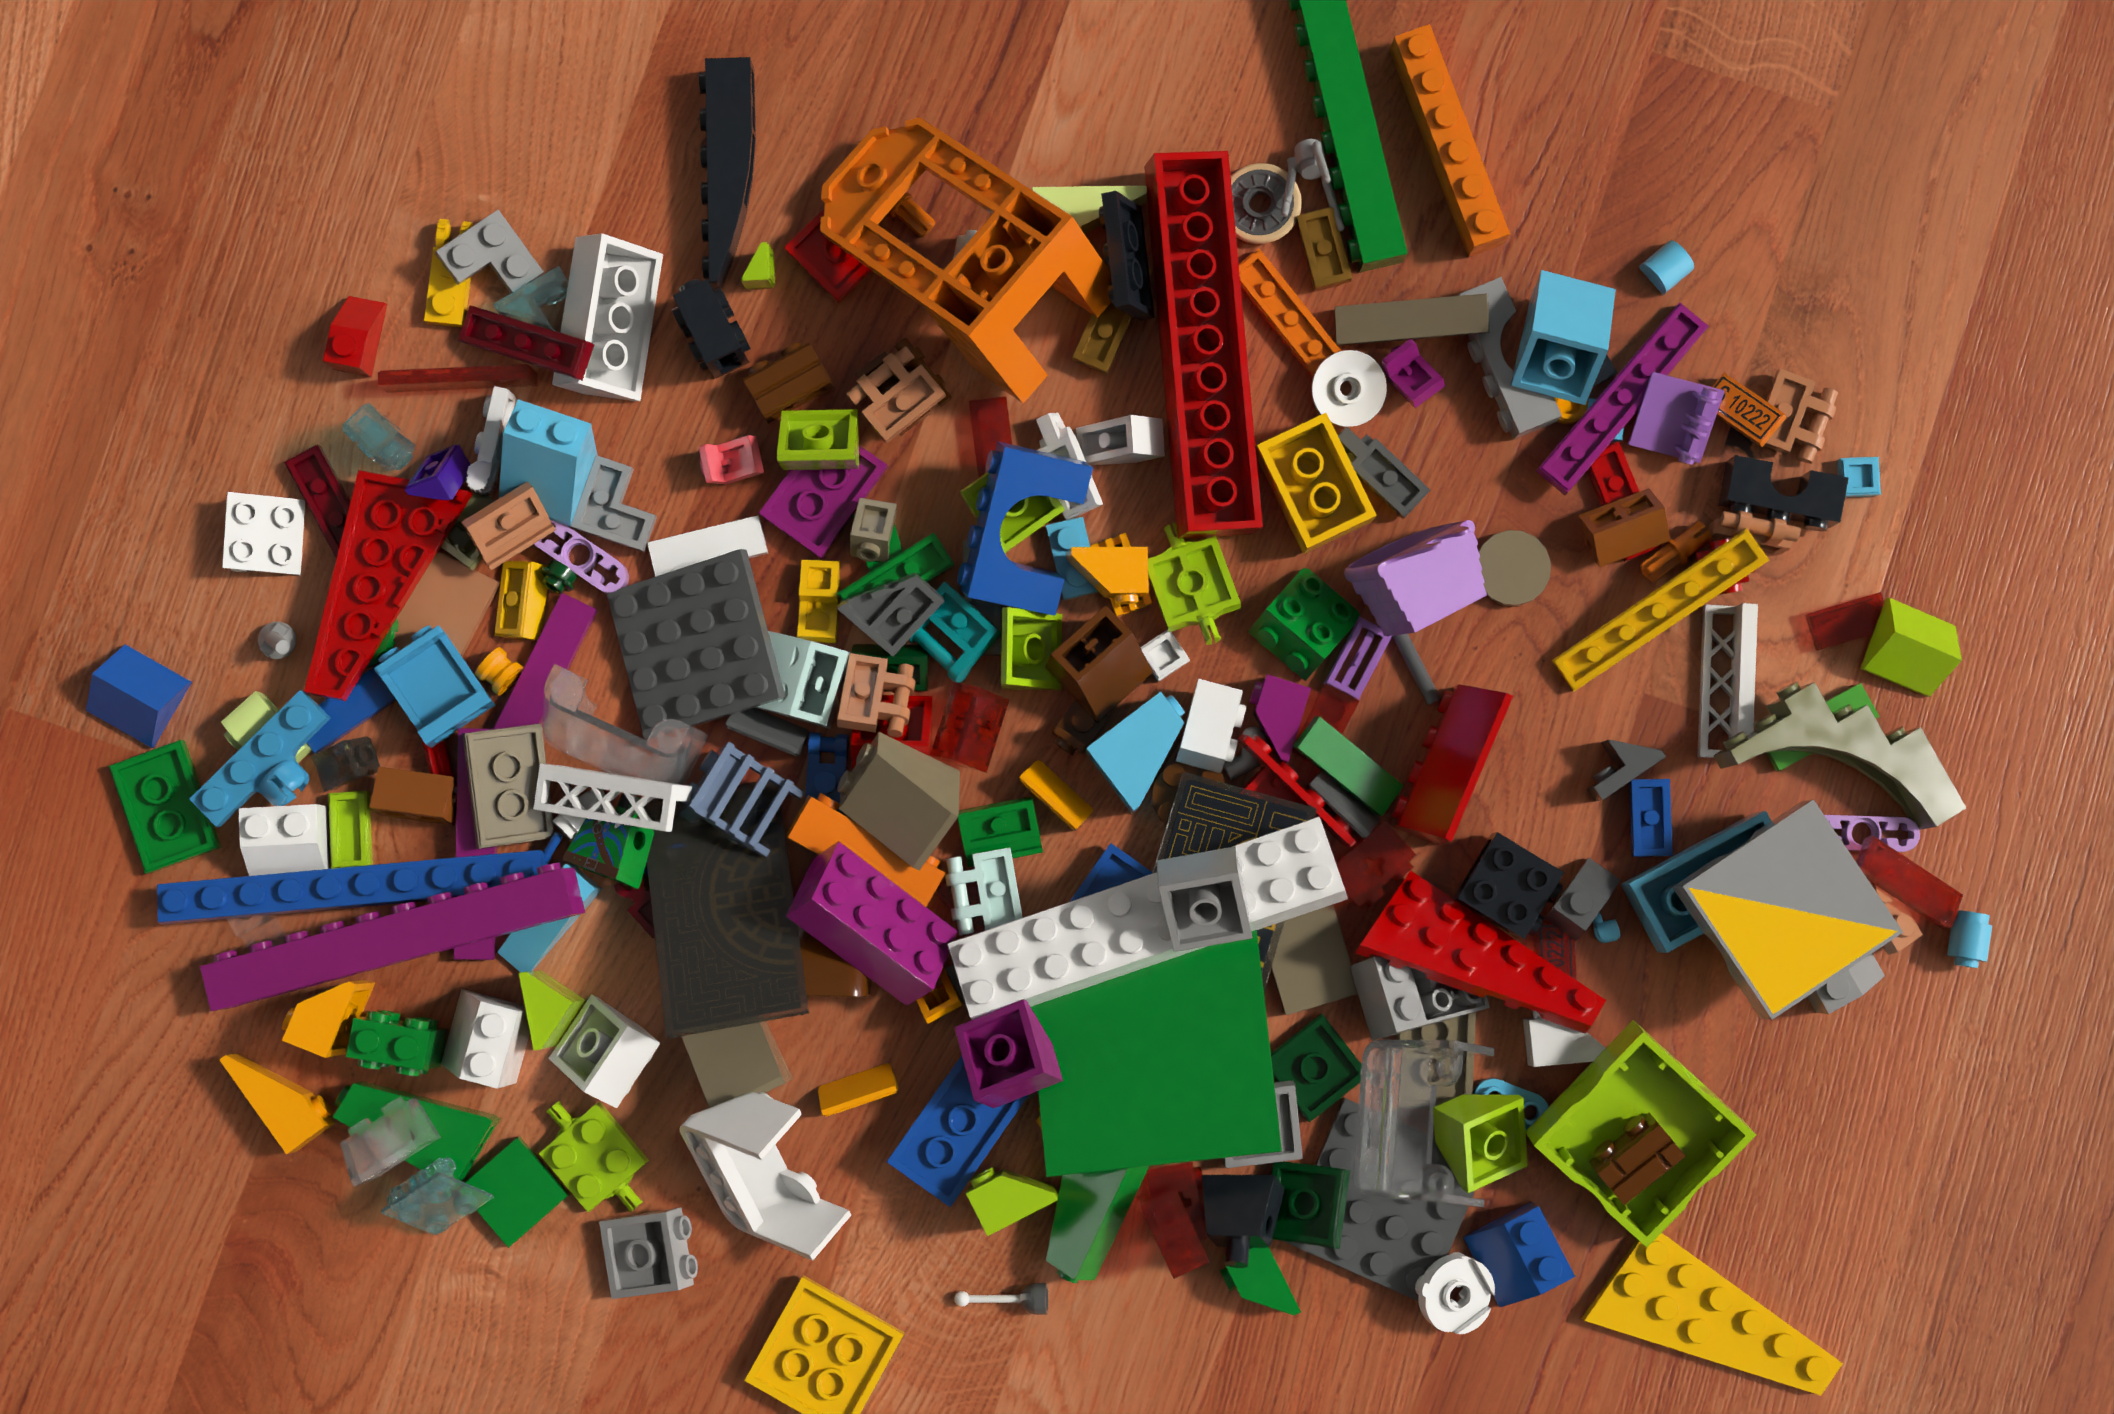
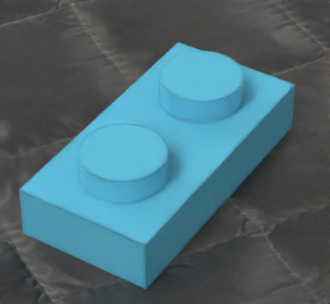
[1046,517,1098,601]

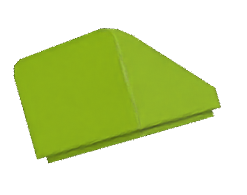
[741,242,775,289]

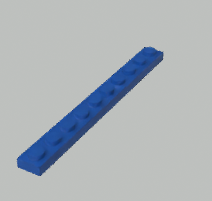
[157,850,544,925]

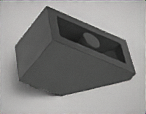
[1545,858,1620,941]

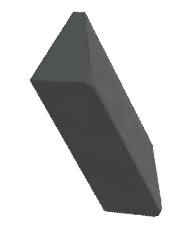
[725,708,809,757]
[1307,770,1380,839]

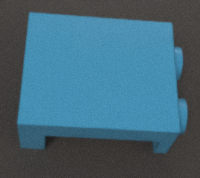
[374,625,495,748]

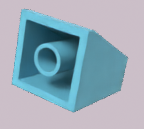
[1511,270,1616,405]
[499,399,598,527]
[1086,692,1185,813]

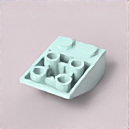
[754,631,850,729]

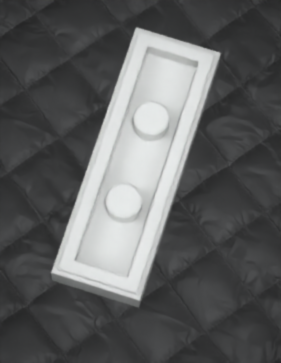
[647,515,768,577]

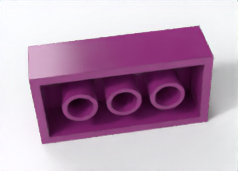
[786,841,958,1006]

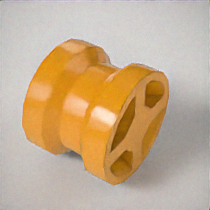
[475,647,524,696]

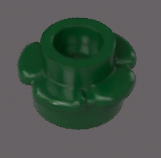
[541,560,577,594]

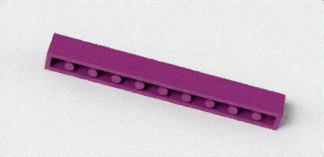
[200,862,585,1011]

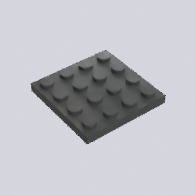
[607,549,786,740]
[1284,1098,1475,1301]

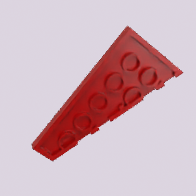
[304,470,473,701]
[1355,870,1606,1034]

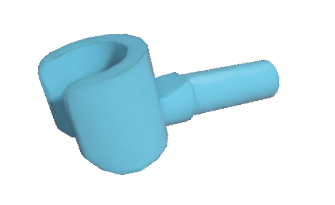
[1592,913,1620,943]

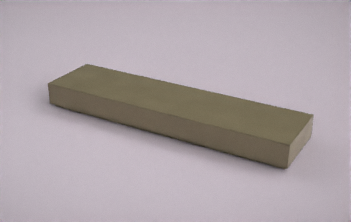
[1335,293,1490,346]

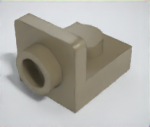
[850,498,897,562]

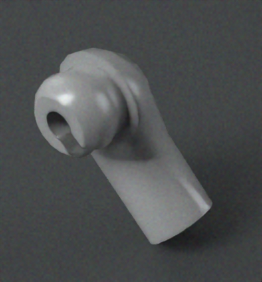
[1223,726,1268,780]

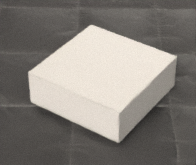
[1140,630,1190,682]

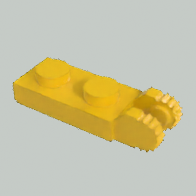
[424,219,473,328]

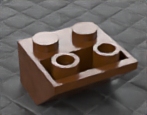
[1045,606,1153,723]

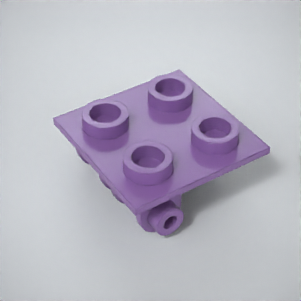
[1628,371,1725,465]

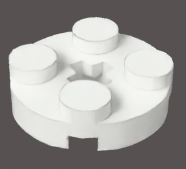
[1415,1252,1495,1334]

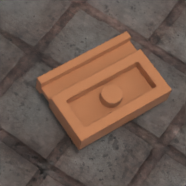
[462,482,556,570]

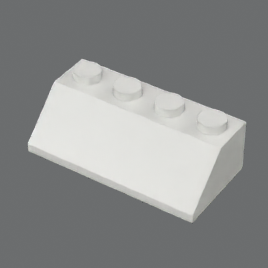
[552,233,663,401]

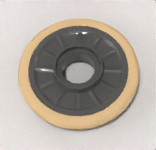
[1231,163,1302,244]

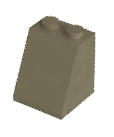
[837,732,960,871]
[680,1016,793,1108]

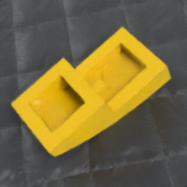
[797,560,840,643]

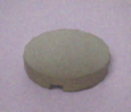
[1479,530,1551,607]

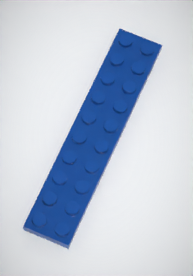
[887,843,1153,1207]

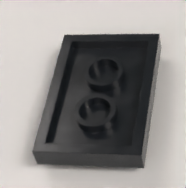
[1099,190,1155,321]

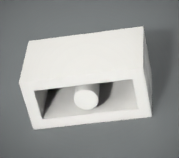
[1176,679,1247,773]

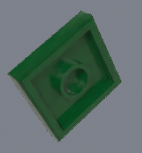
[1271,1013,1370,1123]
[1271,1161,1350,1249]

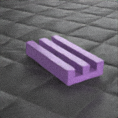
[1323,616,1392,702]

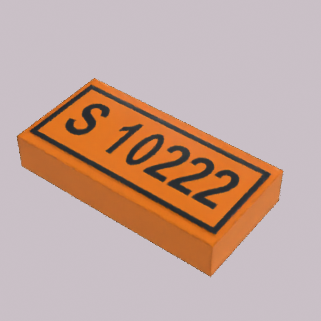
[1712,373,1786,447]

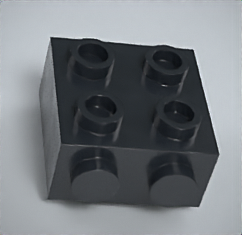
[671,279,751,379]
[1453,832,1564,939]

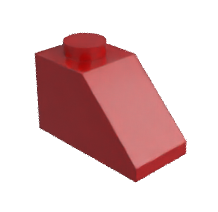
[323,296,387,377]

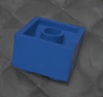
[1463,1201,1575,1307]

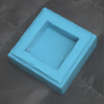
[1837,457,1881,498]

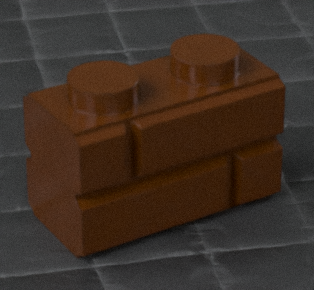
[743,342,834,424]
[1589,1113,1686,1205]

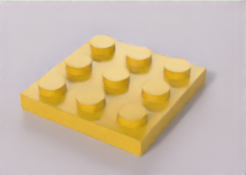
[744,1275,905,1414]

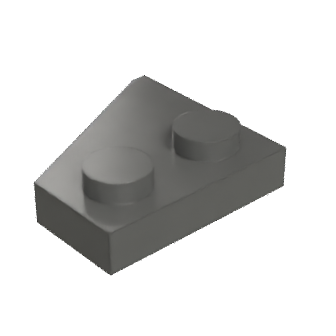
[837,573,944,656]

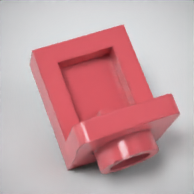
[699,435,764,485]

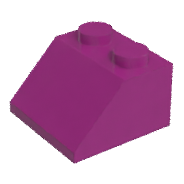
[955,999,1063,1108]

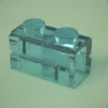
[341,403,415,471]

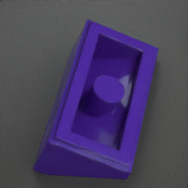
[405,445,471,500]

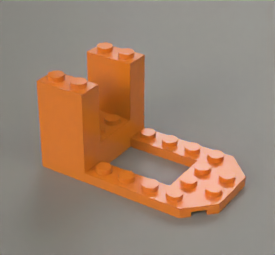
[820,117,1112,404]

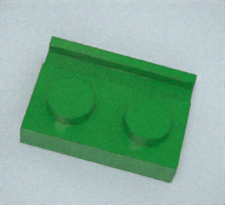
[958,796,1043,867]

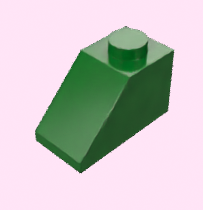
[1219,1247,1301,1316]

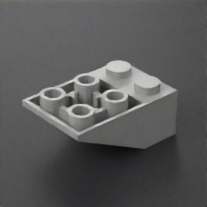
[1350,956,1490,1041]

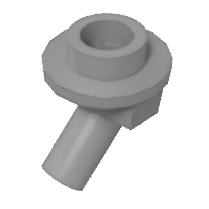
[258,621,296,659]

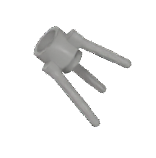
[1281,139,1344,231]

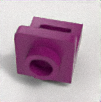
[1382,339,1445,408]

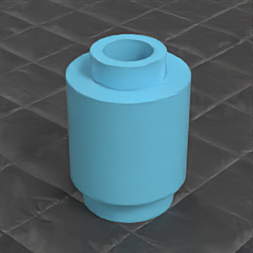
[1947,910,1992,968]

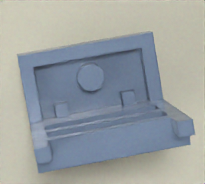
[678,742,805,858]

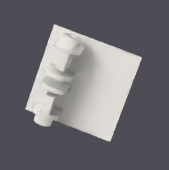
[222,492,305,575]

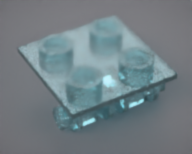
[381,1157,493,1235]

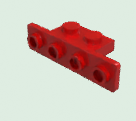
[1237,734,1357,848]

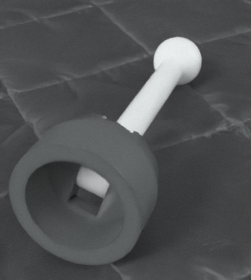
[954,1283,1048,1315]

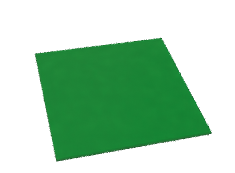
[1031,930,1282,1177]

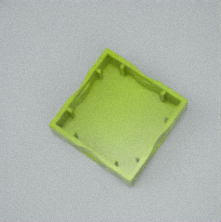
[1526,1020,1756,1247]

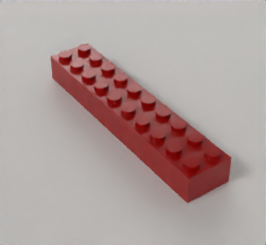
[1144,151,1263,539]

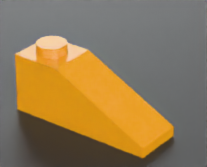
[219,1053,335,1154]

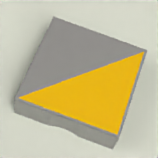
[1672,799,1903,1020]

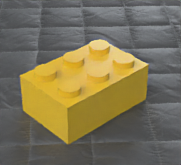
[1256,413,1377,555]

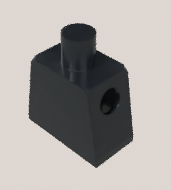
[1202,1175,1284,1268]

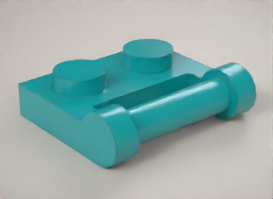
[909,581,1002,684]

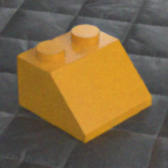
[282,980,375,1058]

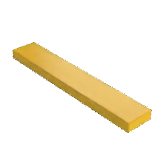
[1552,528,1769,691]

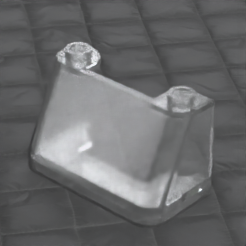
[542,664,708,785]

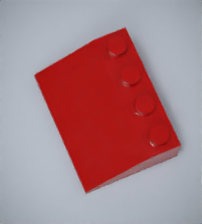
[1392,684,1513,845]

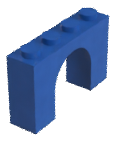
[958,441,1093,616]

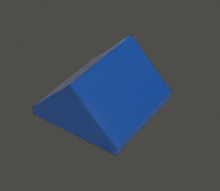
[86,644,192,748]

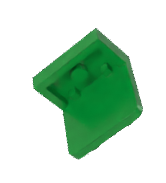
[1248,568,1360,681]

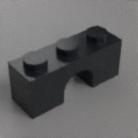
[1718,455,1849,532]

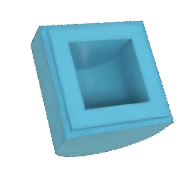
[1639,240,1694,295]

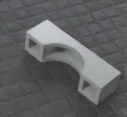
[1458,277,1562,440]

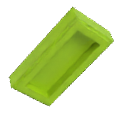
[328,791,373,869]

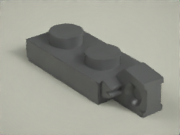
[1338,427,1431,519]

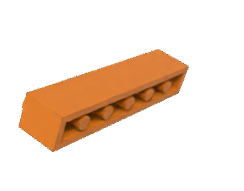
[1389,24,1510,258]

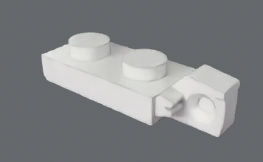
[1036,412,1103,520]

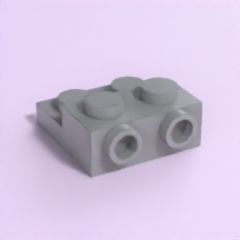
[599,1207,698,1299]

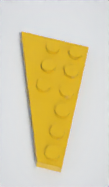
[1581,1233,1843,1396]

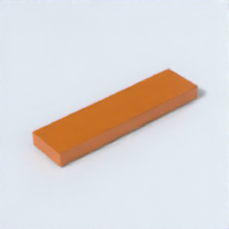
[1239,248,1341,379]

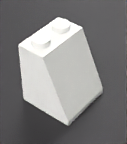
[441,989,530,1089]

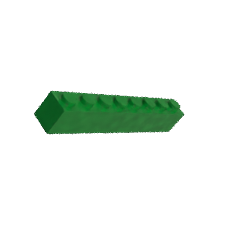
[1287,0,1408,273]

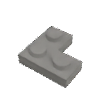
[435,210,544,295]
[571,455,657,553]

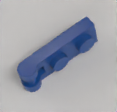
[805,732,849,815]

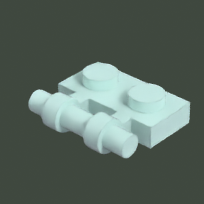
[945,848,1023,935]

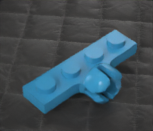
[190,690,331,827]

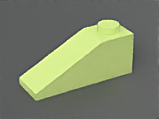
[1033,186,1147,234]

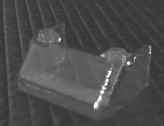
[1353,1040,1495,1208]

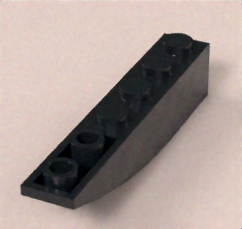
[699,57,756,289]

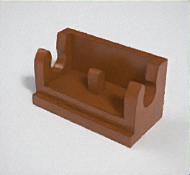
[1578,488,1671,568]
[369,767,457,826]

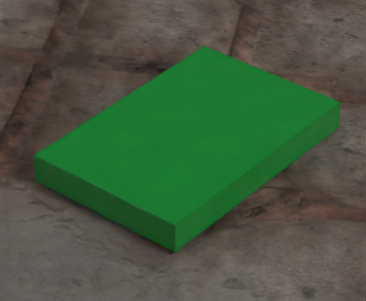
[109,740,222,874]

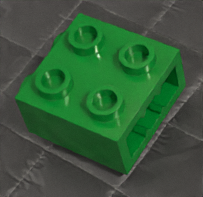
[346,1010,448,1076]

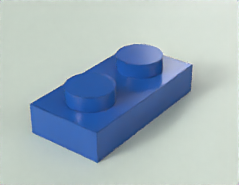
[1628,779,1673,857]

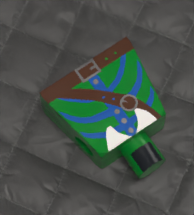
[563,793,654,889]

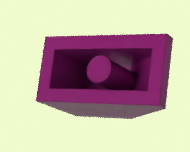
[1249,674,1311,763]

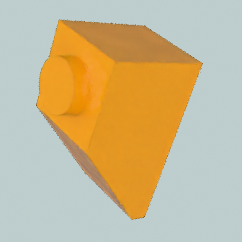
[1066,547,1149,604]

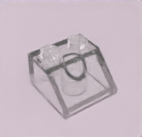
[340,1096,441,1187]

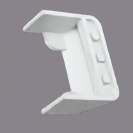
[679,1092,851,1261]

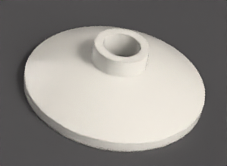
[1311,350,1387,427]

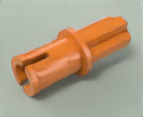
[890,192,935,237]
[1640,521,1713,582]

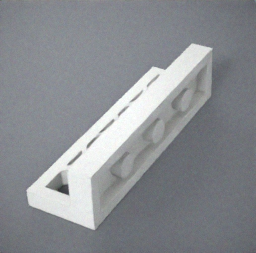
[1697,603,1758,758]
[533,764,692,832]

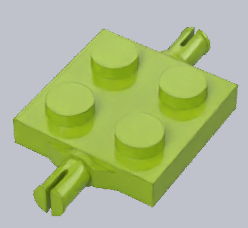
[1148,523,1241,645]
[539,1101,650,1213]

